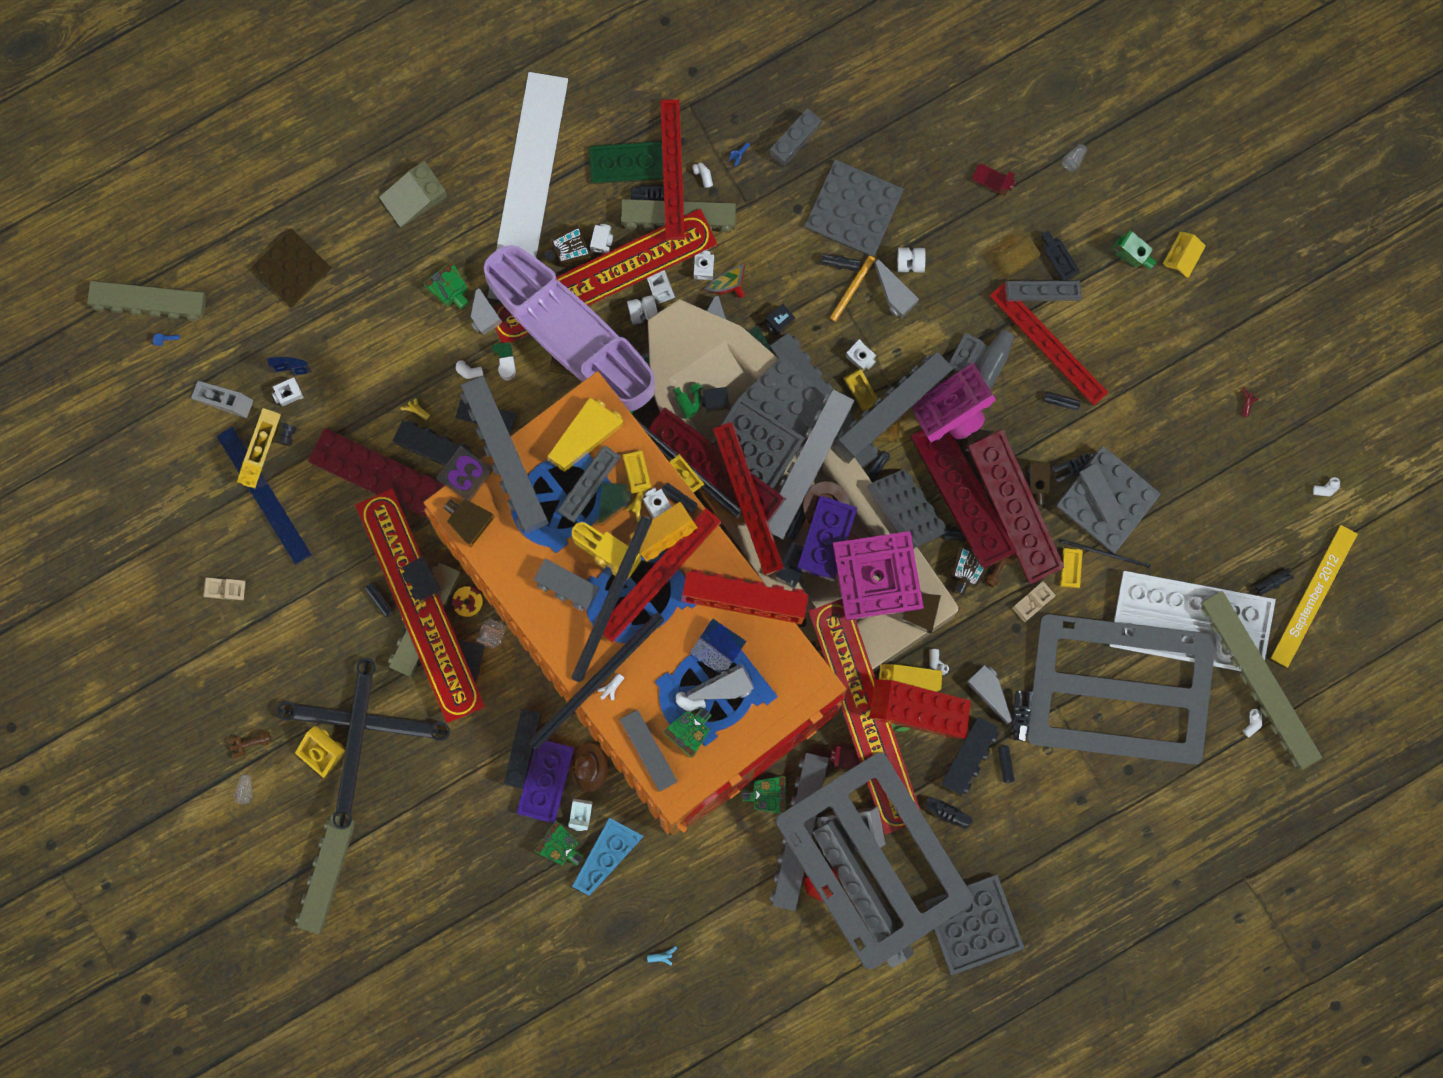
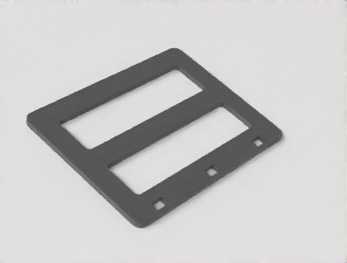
[1027,614,1216,764]
[776,753,973,969]

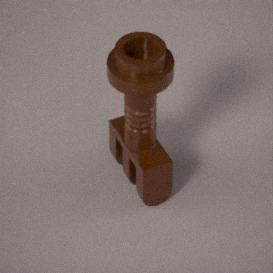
[984,554,1016,588]
[227,730,272,759]

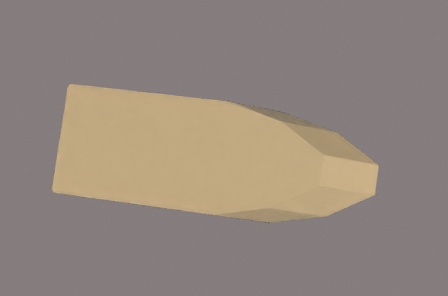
[648,299,958,672]

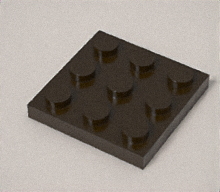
[251,228,332,308]

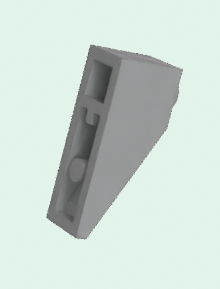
[875,259,919,319]
[191,381,253,418]
[687,663,754,700]
[967,665,1012,724]

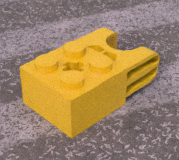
[572,522,641,580]

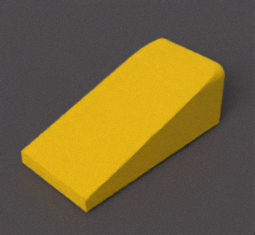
[843,369,878,412]
[670,454,704,493]

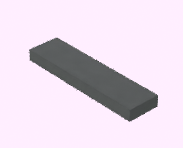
[1005,281,1082,301]
[557,445,621,523]
[620,710,678,792]

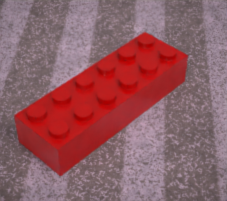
[681,569,809,624]
[869,679,971,739]

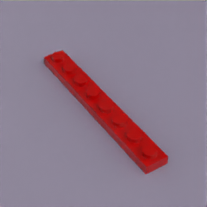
[661,99,685,240]
[990,283,1108,406]
[713,422,784,576]
[603,508,721,643]

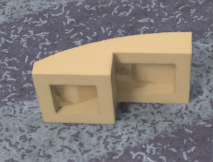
[203,578,245,600]
[1012,581,1056,622]

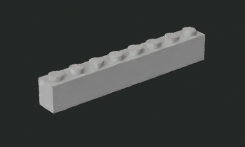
[768,390,854,540]

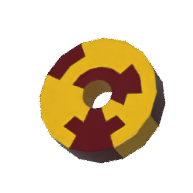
[452,587,483,617]

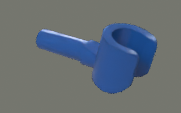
[728,142,750,166]
[153,333,180,346]

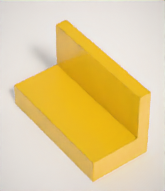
[1163,231,1206,278]

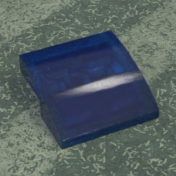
[267,357,312,377]
[690,618,747,674]

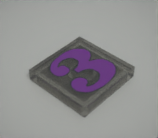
[436,446,494,501]

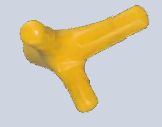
[401,399,431,421]
[625,491,646,522]

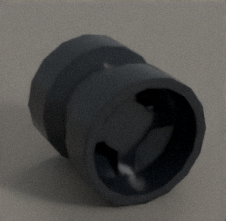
[273,422,297,446]

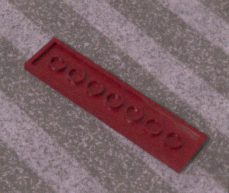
[649,407,786,523]
[308,428,446,520]
[967,429,1064,584]
[910,430,1017,569]

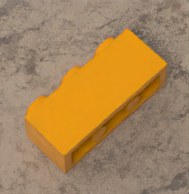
[629,502,698,562]

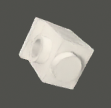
[590,224,613,254]
[694,251,714,280]
[647,270,675,304]
[846,339,876,372]
[272,377,304,407]
[643,488,672,519]

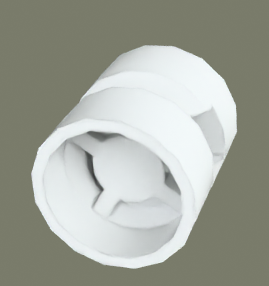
[897,247,925,273]
[627,295,658,325]

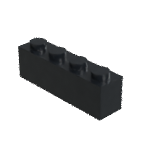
[393,420,473,471]
[504,709,542,790]
[940,717,999,797]

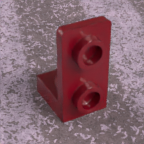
[830,746,858,770]

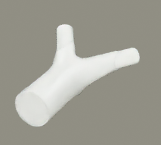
[598,673,624,700]

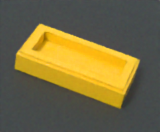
[623,450,651,493]
[1060,548,1083,588]

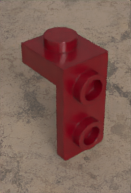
[972,163,1016,196]

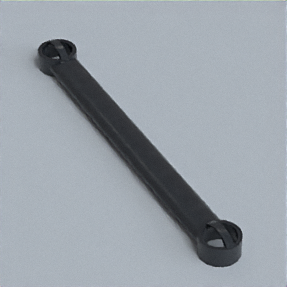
[333,658,376,830]
[277,701,450,742]

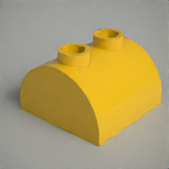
[295,725,345,778]

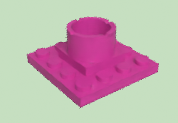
[911,363,996,442]
[832,531,924,621]

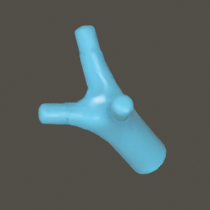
[647,946,677,966]

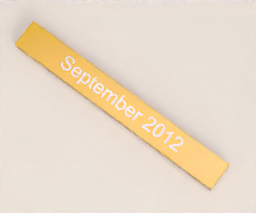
[1270,525,1358,668]

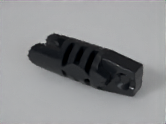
[631,185,664,201]
[1052,452,1096,483]
[1012,690,1033,741]
[924,797,973,829]

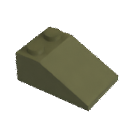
[379,161,447,228]

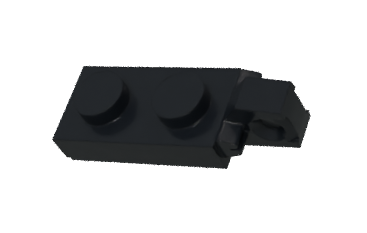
[1041,230,1080,281]

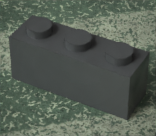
[770,108,822,167]
[534,558,601,612]

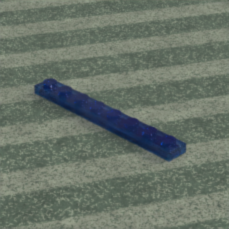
[216,426,312,565]

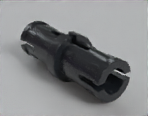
[821,253,860,272]
[1254,568,1294,596]

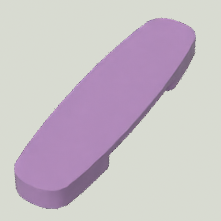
[484,245,656,411]

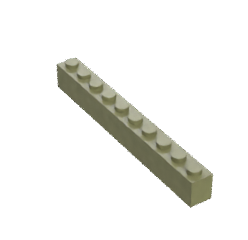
[1200,591,1322,770]

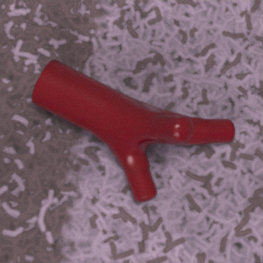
[1241,387,1258,418]

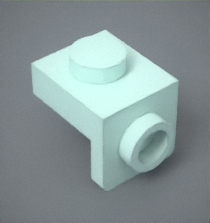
[568,799,593,831]

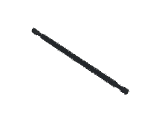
[1061,539,1151,568]

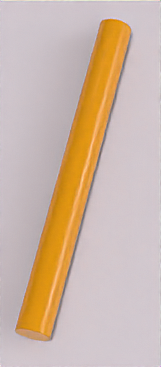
[829,255,875,322]

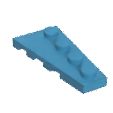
[572,818,644,896]

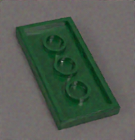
[589,141,663,184]

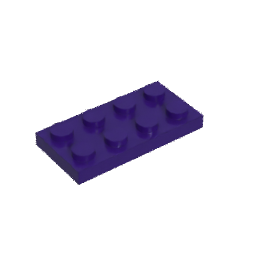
[797,496,857,581]
[517,741,574,823]

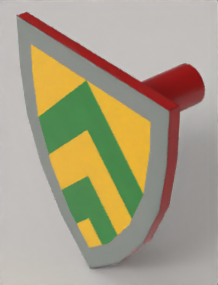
[704,263,746,298]

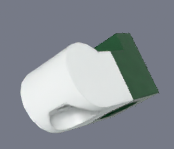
[492,342,516,380]

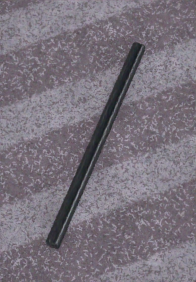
[634,417,742,518]
[571,516,652,682]
[529,613,664,749]

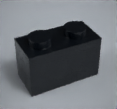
[402,556,442,603]

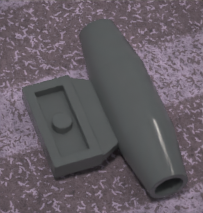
[949,330,1015,390]

